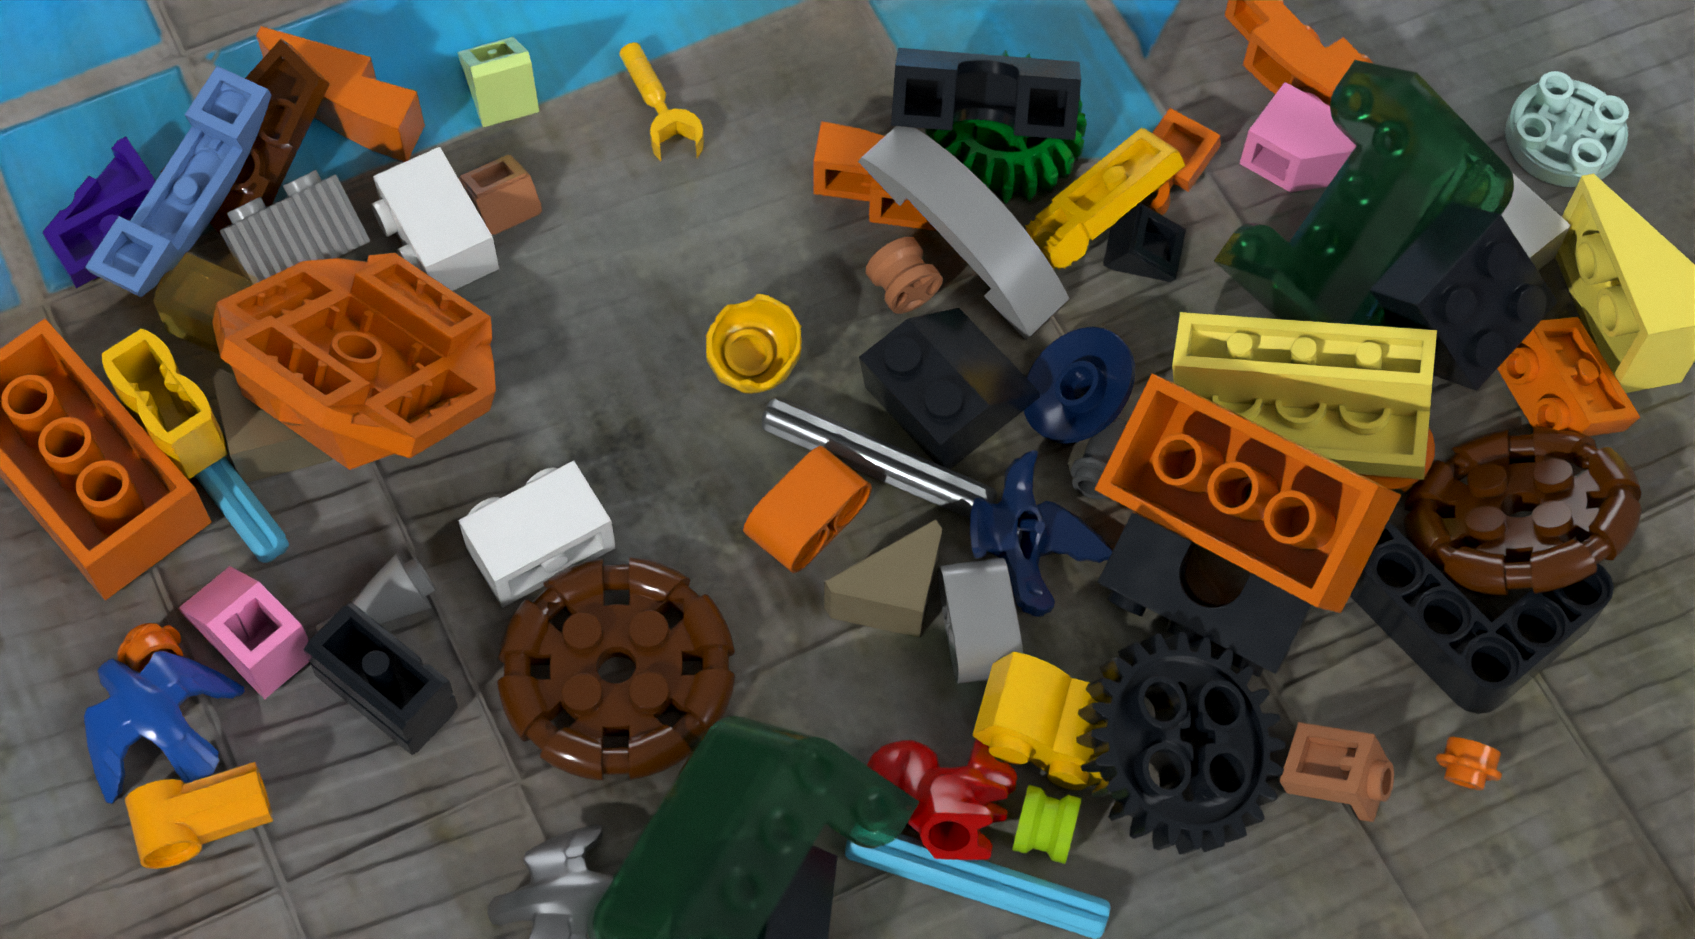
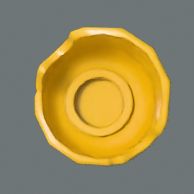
[706,294,802,394]

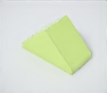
[457,37,539,127]

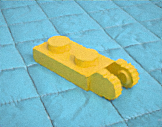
[1025,128,1186,270]

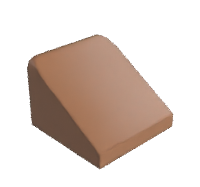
[458,155,542,235]

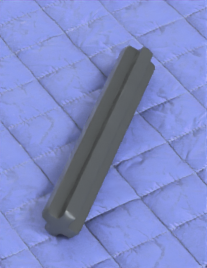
[762,396,997,519]

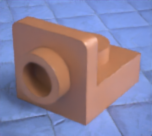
[1279,722,1394,822]

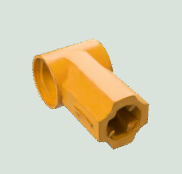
[125,762,273,869]

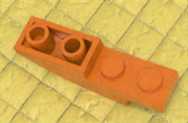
[1224,0,1421,157]

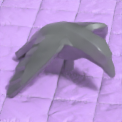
[488,824,664,939]

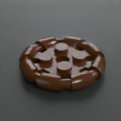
[1403,427,1642,595]
[497,557,736,781]

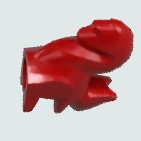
[865,739,1018,860]

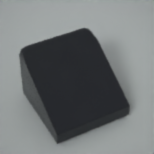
[1103,203,1186,282]

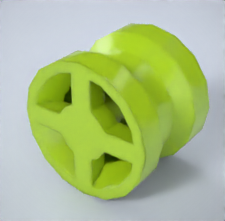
[1012,784,1082,864]

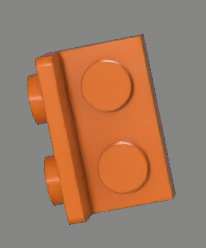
[1497,317,1640,436]

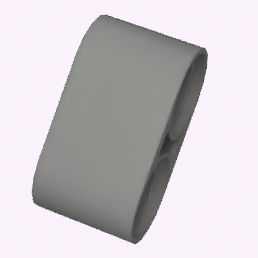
[938,558,1023,684]

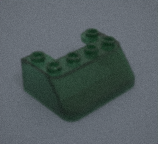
[1214,60,1514,327]
[587,716,919,939]

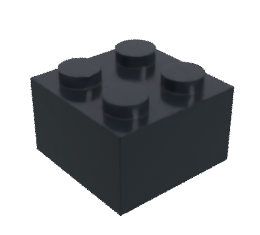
[1370,202,1558,391]

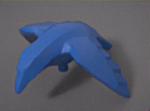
[84,651,245,804]

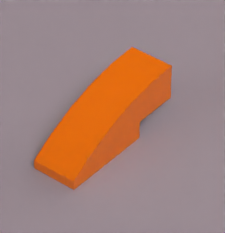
[256,26,425,162]
[813,121,937,231]

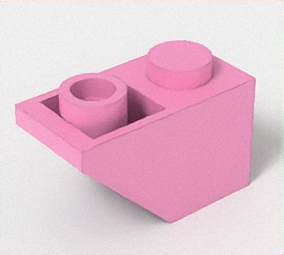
[1239,82,1389,192]
[178,566,309,700]

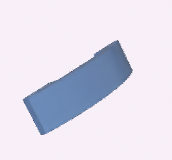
[85,66,271,297]

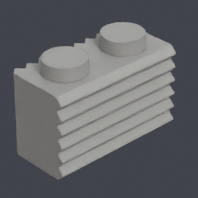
[220,170,370,286]

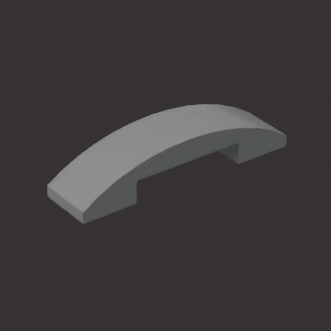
[858,126,1069,340]

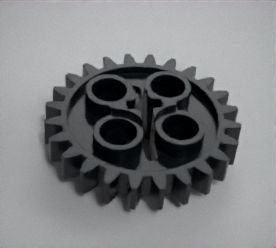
[1076,632,1286,855]

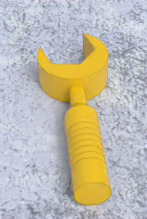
[619,42,704,161]

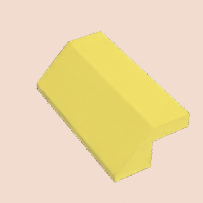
[1172,312,1437,480]

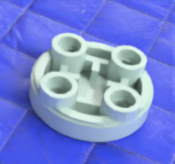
[1505,71,1629,187]

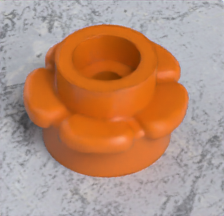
[117,623,183,673]
[1436,737,1502,791]

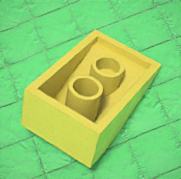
[1555,174,1695,393]

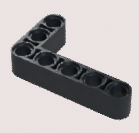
[1350,521,1614,714]

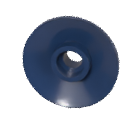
[1024,327,1135,443]

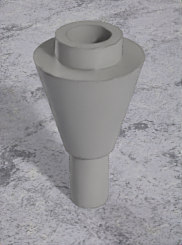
[315,553,436,632]

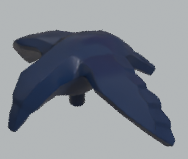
[970,450,1113,617]

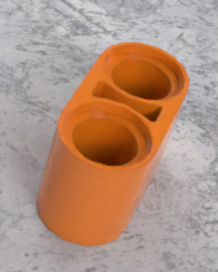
[743,446,872,573]

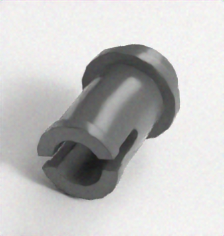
[1070,417,1127,499]

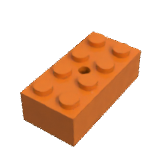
[0,318,212,601]
[1094,373,1401,613]

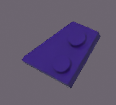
[42,136,156,288]

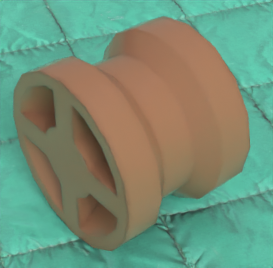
[866,237,943,314]

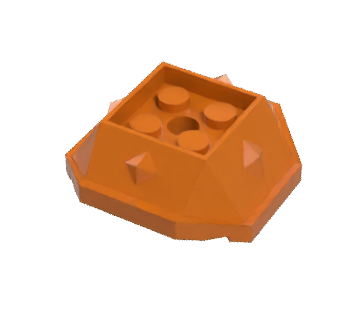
[212,253,496,470]

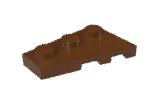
[160,39,330,236]

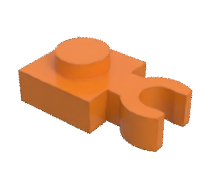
[1150,108,1221,216]

